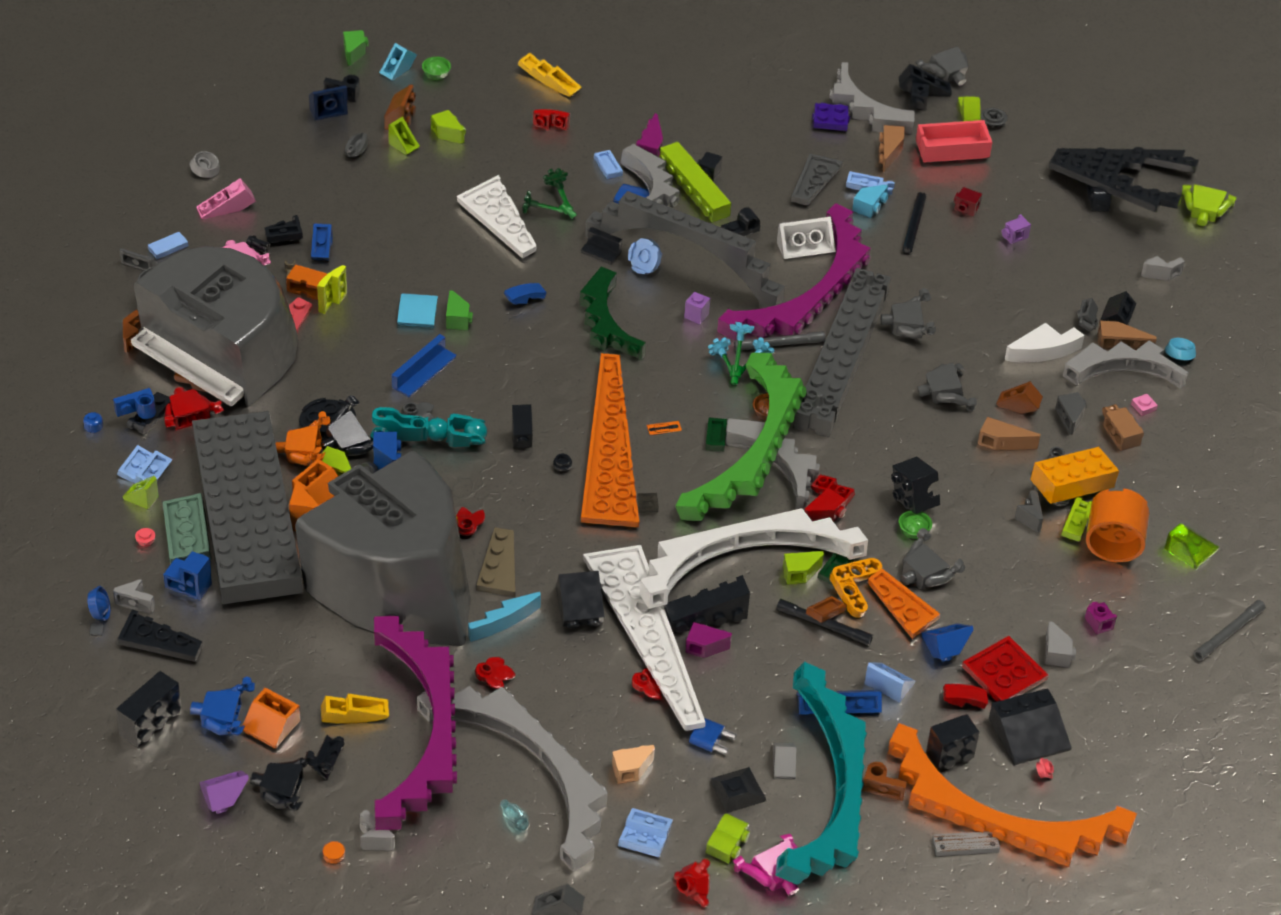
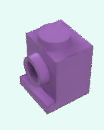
[1002,215,1031,244]

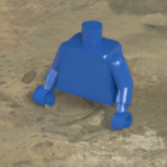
[190,677,255,736]

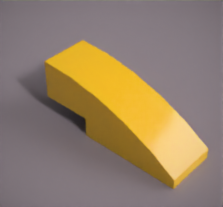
[321,693,389,724]

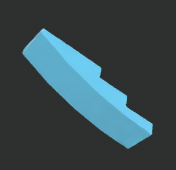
[468,592,541,642]

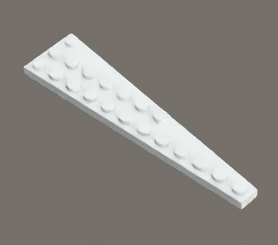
[583,545,705,731]

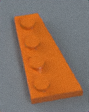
[868,569,940,639]

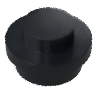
[553,453,572,471]

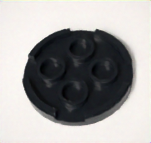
[299,398,356,441]

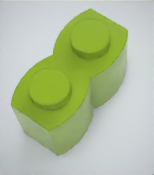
[706,813,750,864]

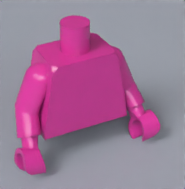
[733,834,799,896]

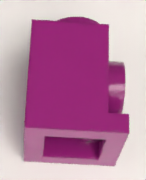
[1085,602,1117,635]

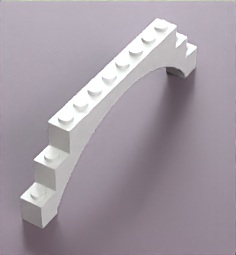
[640,508,868,609]

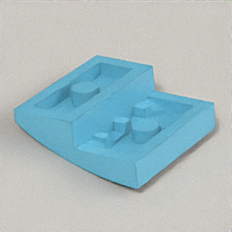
[397,293,438,328]

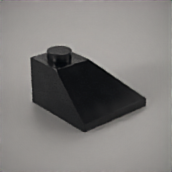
[710,767,766,813]

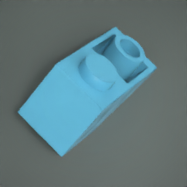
[852,185,889,218]

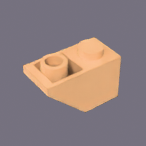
[612,745,655,784]

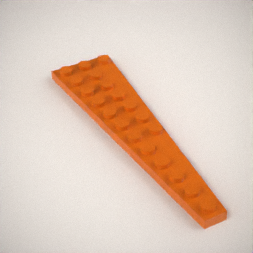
[581,353,639,528]

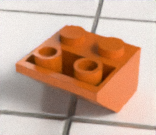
[292,459,338,505]
[242,688,300,749]

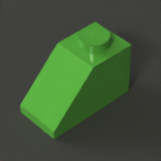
[343,30,368,66]
[446,290,473,330]

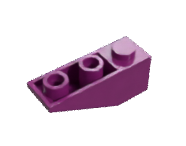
[636,113,663,157]

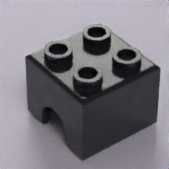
[891,456,940,514]

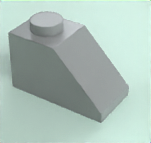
[1045,621,1076,668]

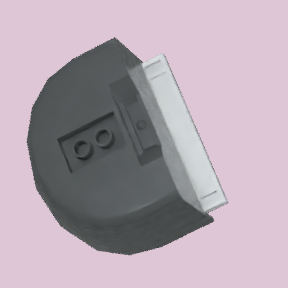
[131,246,298,407]

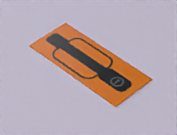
[647,421,682,435]

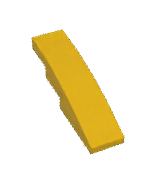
[518,53,582,97]

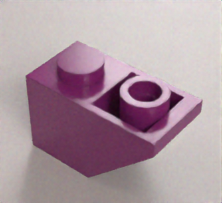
[685,622,732,658]

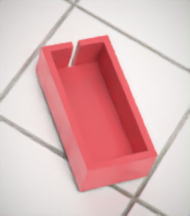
[916,120,992,163]

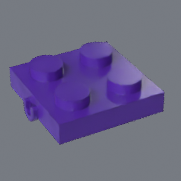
[812,103,850,131]

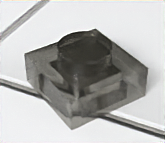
[637,493,659,513]

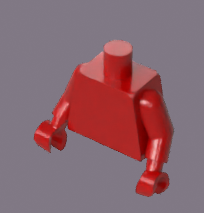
[164,387,224,430]

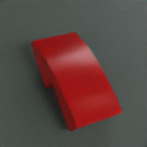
[533,109,570,130]
[811,474,855,506]
[943,684,988,709]

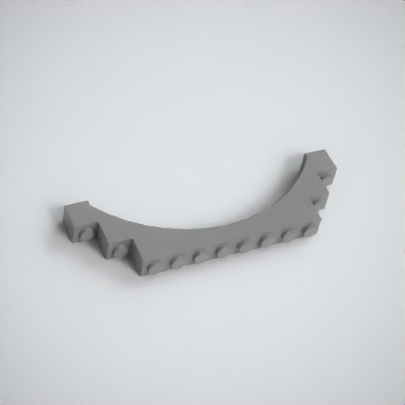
[417,686,608,872]

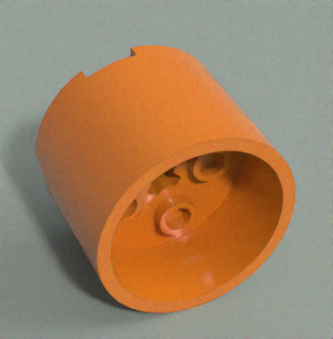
[1086,488,1150,562]

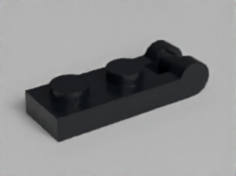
[127,392,170,434]

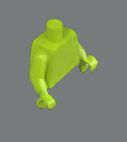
[1181,184,1237,226]

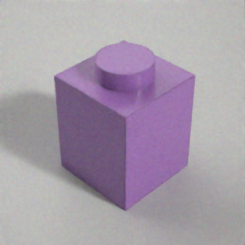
[684,291,710,324]

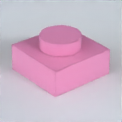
[1131,394,1158,416]

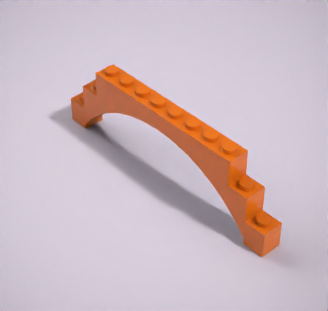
[888,723,1137,867]

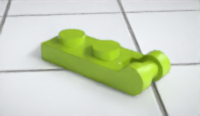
[1061,497,1092,542]

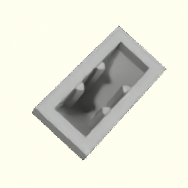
[773,743,796,779]

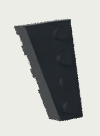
[664,575,750,634]

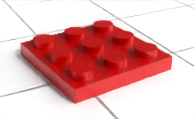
[962,636,1049,702]

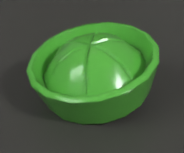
[422,57,451,80]
[899,510,933,539]

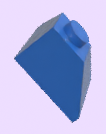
[921,623,974,661]

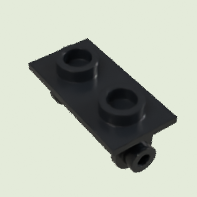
[311,735,345,780]

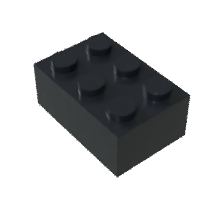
[116,671,182,748]

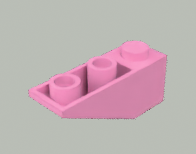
[196,178,256,219]

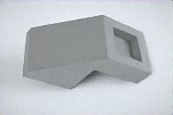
[1141,256,1185,281]

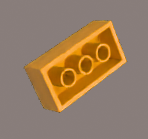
[1030,446,1119,504]

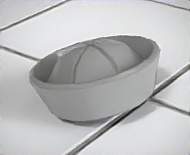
[190,151,220,178]

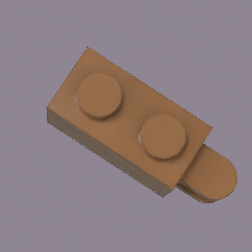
[1102,404,1144,451]

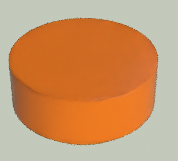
[323,841,345,864]

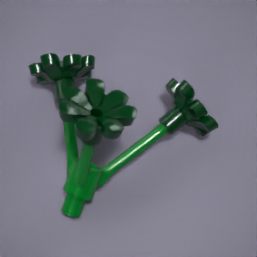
[522,168,577,219]

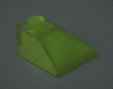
[1164,523,1219,570]

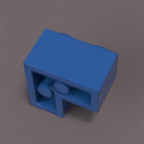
[163,551,212,601]

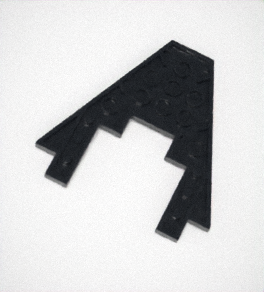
[1049,147,1199,212]

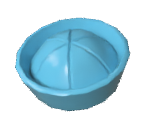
[1165,338,1196,361]

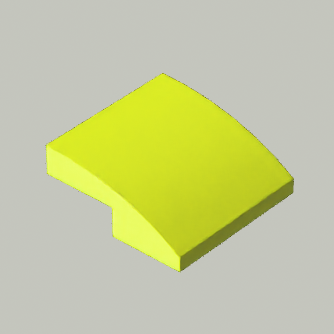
[317,265,347,314]

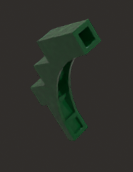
[579,266,646,360]

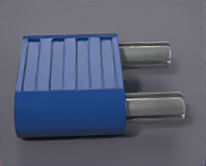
[689,718,737,755]

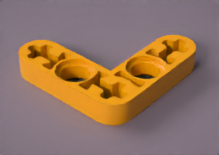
[830,558,882,618]

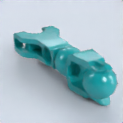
[370,407,488,447]

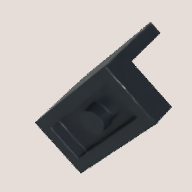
[581,227,623,264]
[1100,291,1136,325]

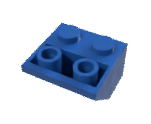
[373,432,401,470]

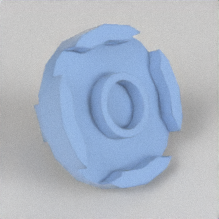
[628,238,662,274]

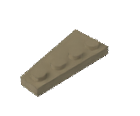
[476,527,515,597]

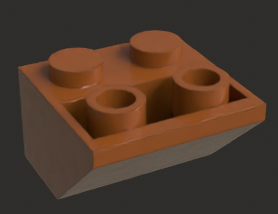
[384,85,416,130]

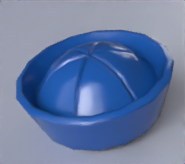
[87,586,111,621]

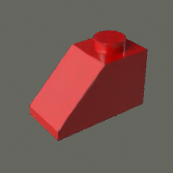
[804,488,847,522]

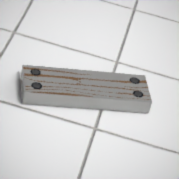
[932,831,1000,856]

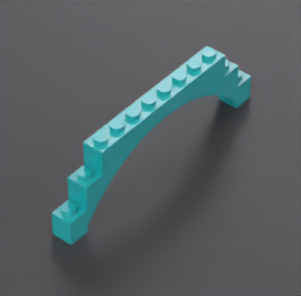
[775,662,867,885]

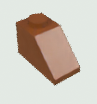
[996,381,1043,414]

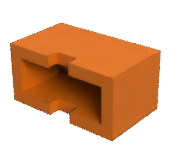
[286,264,327,300]

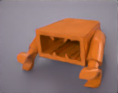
[275,411,330,466]

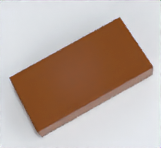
[806,596,847,623]

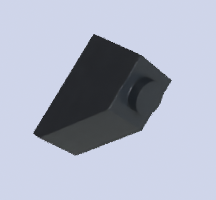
[512,404,533,448]

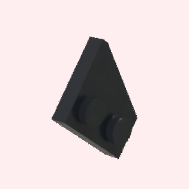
[264,215,303,243]

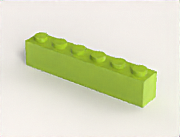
[659,142,731,222]

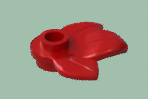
[456,507,485,536]
[475,657,516,689]
[632,668,661,700]

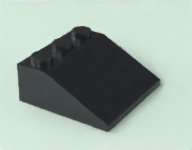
[989,688,1072,765]

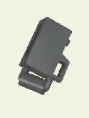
[1077,298,1098,332]

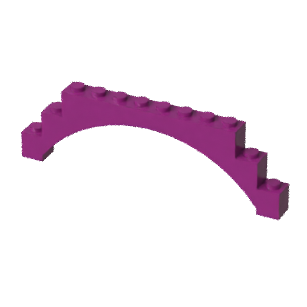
[717,203,871,340]
[374,616,457,830]

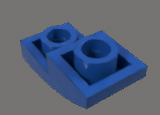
[504,283,547,305]

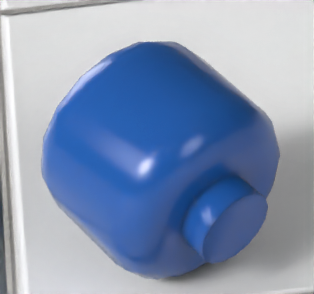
[83,412,103,433]

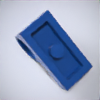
[311,224,333,260]
[113,388,156,419]

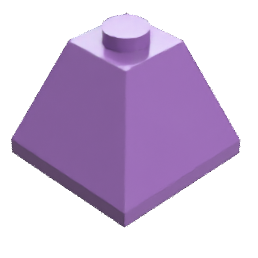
[199,770,249,813]

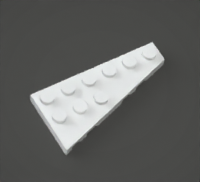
[457,175,537,258]

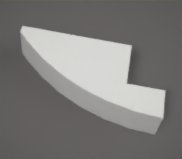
[1005,323,1084,362]

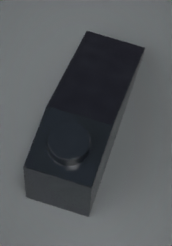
[899,64,952,97]

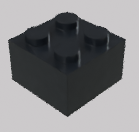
[926,714,980,771]

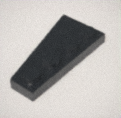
[117,609,203,662]

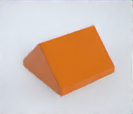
[289,482,319,531]

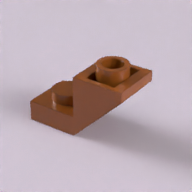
[123,310,141,353]

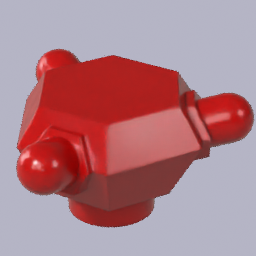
[674,859,710,908]

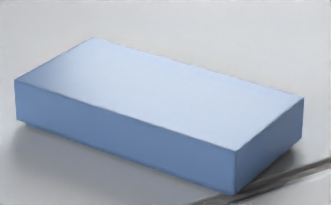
[594,150,623,179]
[148,232,189,259]

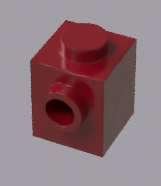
[954,187,982,217]

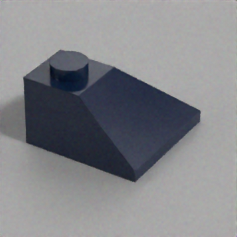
[309,86,348,121]

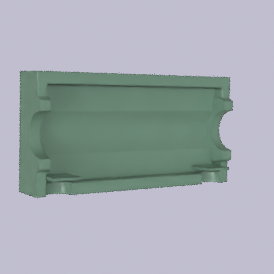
[163,493,212,563]

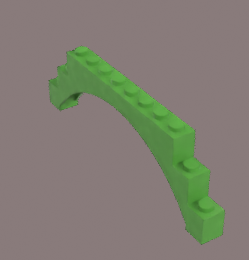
[675,353,806,521]

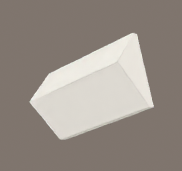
[777,217,836,259]

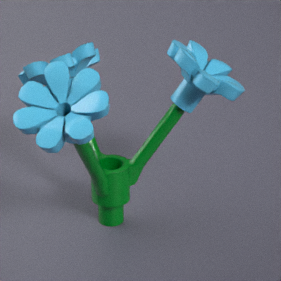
[708,322,775,385]

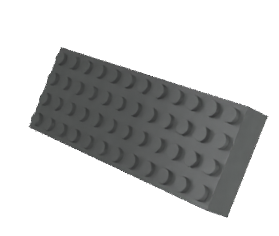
[192,411,303,604]

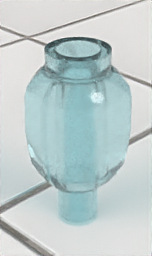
[500,799,529,831]

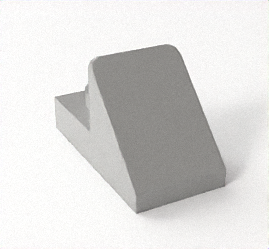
[113,579,155,615]
[359,810,395,851]

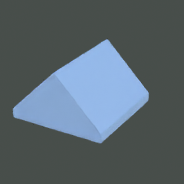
[864,662,915,703]

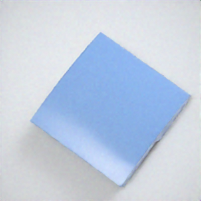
[117,445,172,483]
[618,808,673,857]

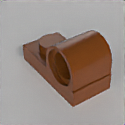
[862,761,907,801]

